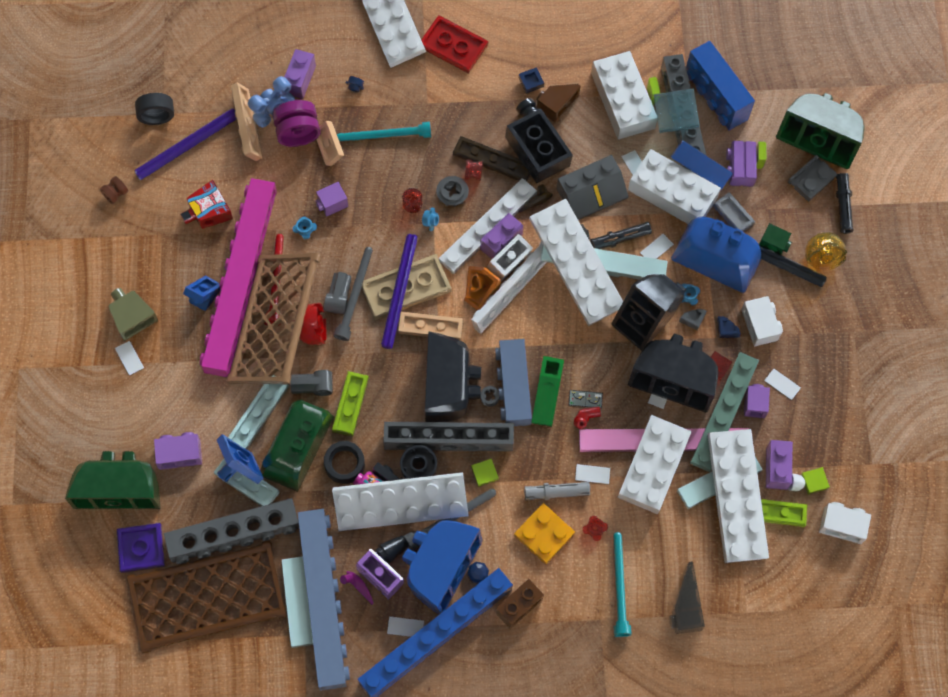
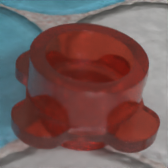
[582,516,608,541]

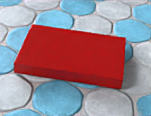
[421,15,488,74]

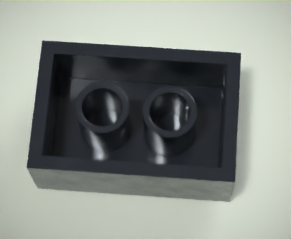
[505,109,573,184]

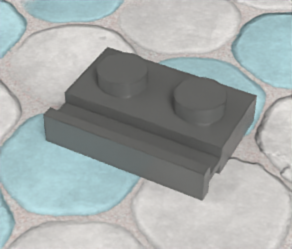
[788,155,837,202]

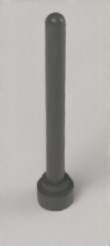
[333,247,373,341]
[403,489,496,551]

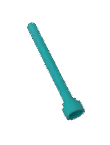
[337,122,431,141]
[613,532,632,637]

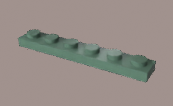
[690,352,759,472]

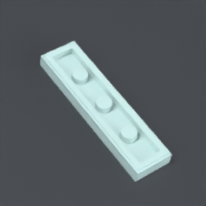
[228,375,289,449]
[677,457,763,509]
[282,557,313,648]

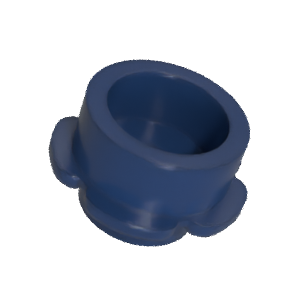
[345,76,364,92]

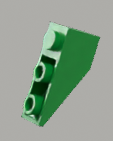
[531,356,564,427]

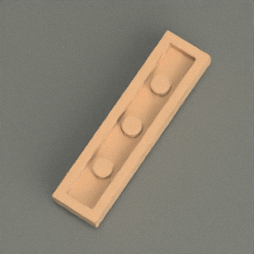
[231,82,262,161]

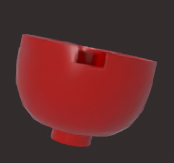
[292,303,327,345]

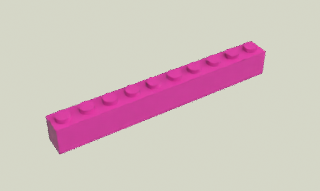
[199,178,277,377]

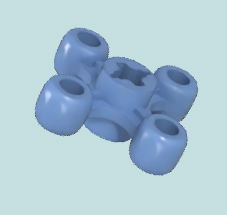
[248,76,295,128]

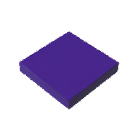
[117,523,165,573]

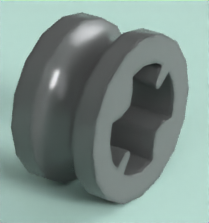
[481,386,499,407]

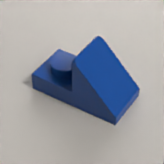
[183,275,221,311]

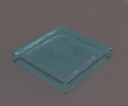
[654,89,700,133]

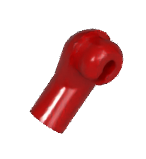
[574,406,601,429]

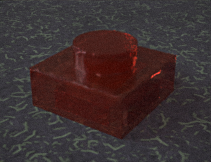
[711,351,732,381]

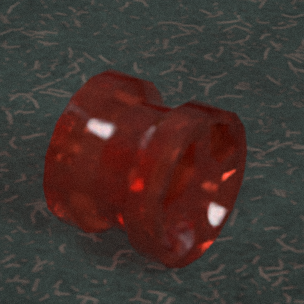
[465,160,483,181]
[402,188,423,213]

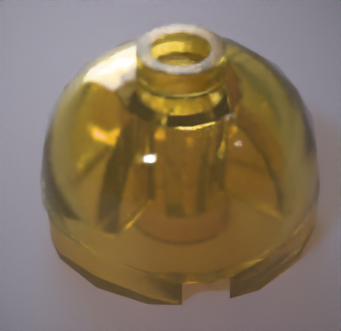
[805,232,847,271]

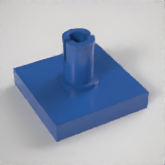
[217,434,264,484]

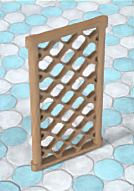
[226,253,321,385]

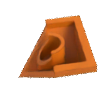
[464,266,501,310]

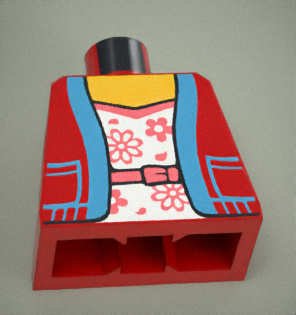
[180,180,233,229]

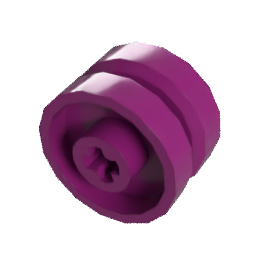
[272,100,321,147]

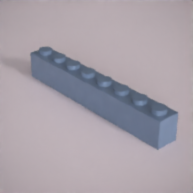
[298,509,350,691]

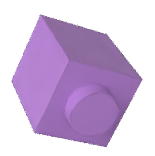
[315,182,348,217]
[744,384,770,418]

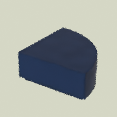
[717,316,741,338]

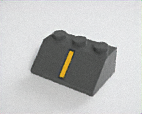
[556,155,629,220]

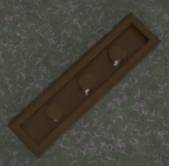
[453,136,530,182]

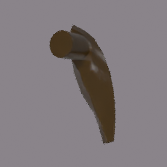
[519,184,553,213]

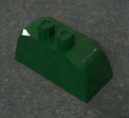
[776,93,865,169]
[260,400,334,492]
[65,451,161,509]

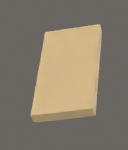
[361,254,452,320]

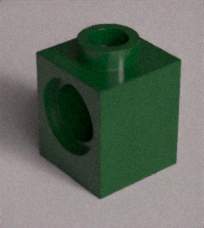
[759,223,792,255]

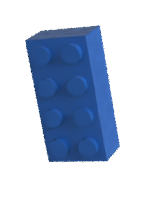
[686,41,755,130]

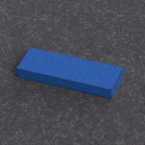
[671,140,733,190]

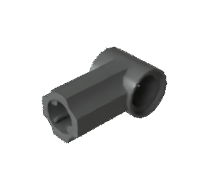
[324,272,351,315]
[290,370,333,396]

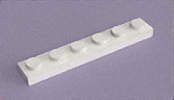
[439,178,537,274]
[471,241,547,334]

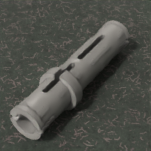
[524,482,590,500]

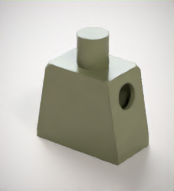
[108,288,158,341]

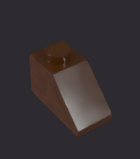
[536,84,581,122]

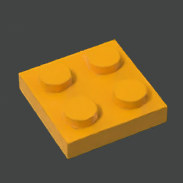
[514,503,575,565]

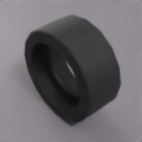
[135,93,174,125]
[324,441,365,484]

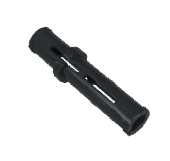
[836,173,854,234]
[590,222,652,249]

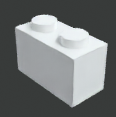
[487,234,533,282]
[741,296,783,347]
[819,502,871,544]

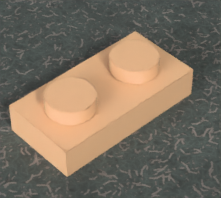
[316,121,344,166]

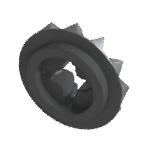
[436,176,469,207]

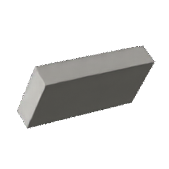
[713,192,755,232]

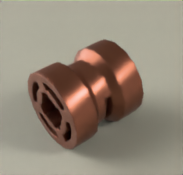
[99,176,128,204]

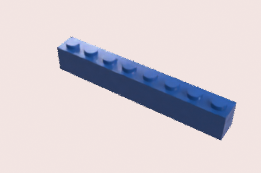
[358,568,513,697]

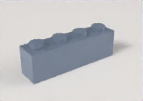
[495,339,532,426]

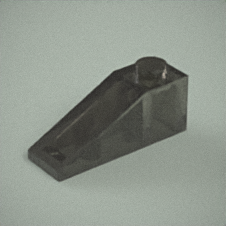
[669,561,705,634]

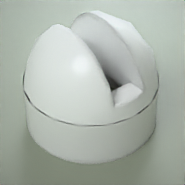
[788,474,805,491]

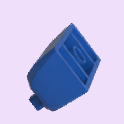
[671,216,761,293]
[402,520,483,615]

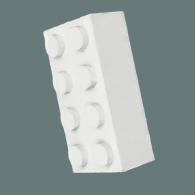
[591,51,658,140]
[628,149,721,224]
[617,415,692,514]

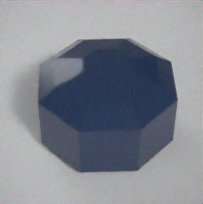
[467,562,489,584]

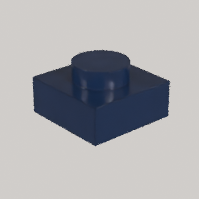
[518,67,545,94]

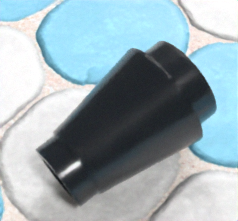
[374,535,408,563]

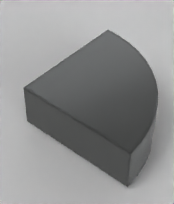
[679,309,707,331]

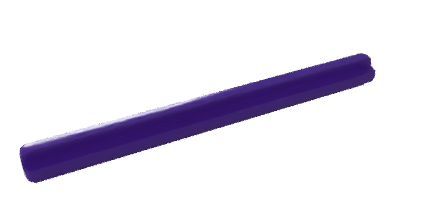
[134,108,237,180]
[381,234,417,349]

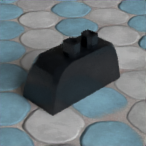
[611,274,686,351]
[425,331,482,422]
[627,333,718,413]

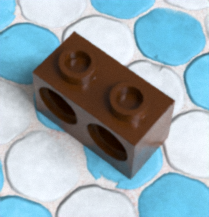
[495,579,544,629]

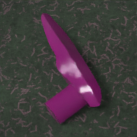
[340,571,374,605]

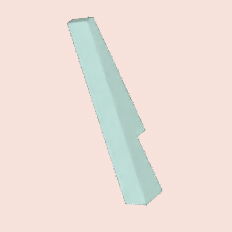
[540,245,668,280]

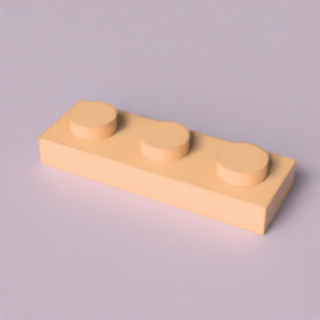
[398,312,463,341]

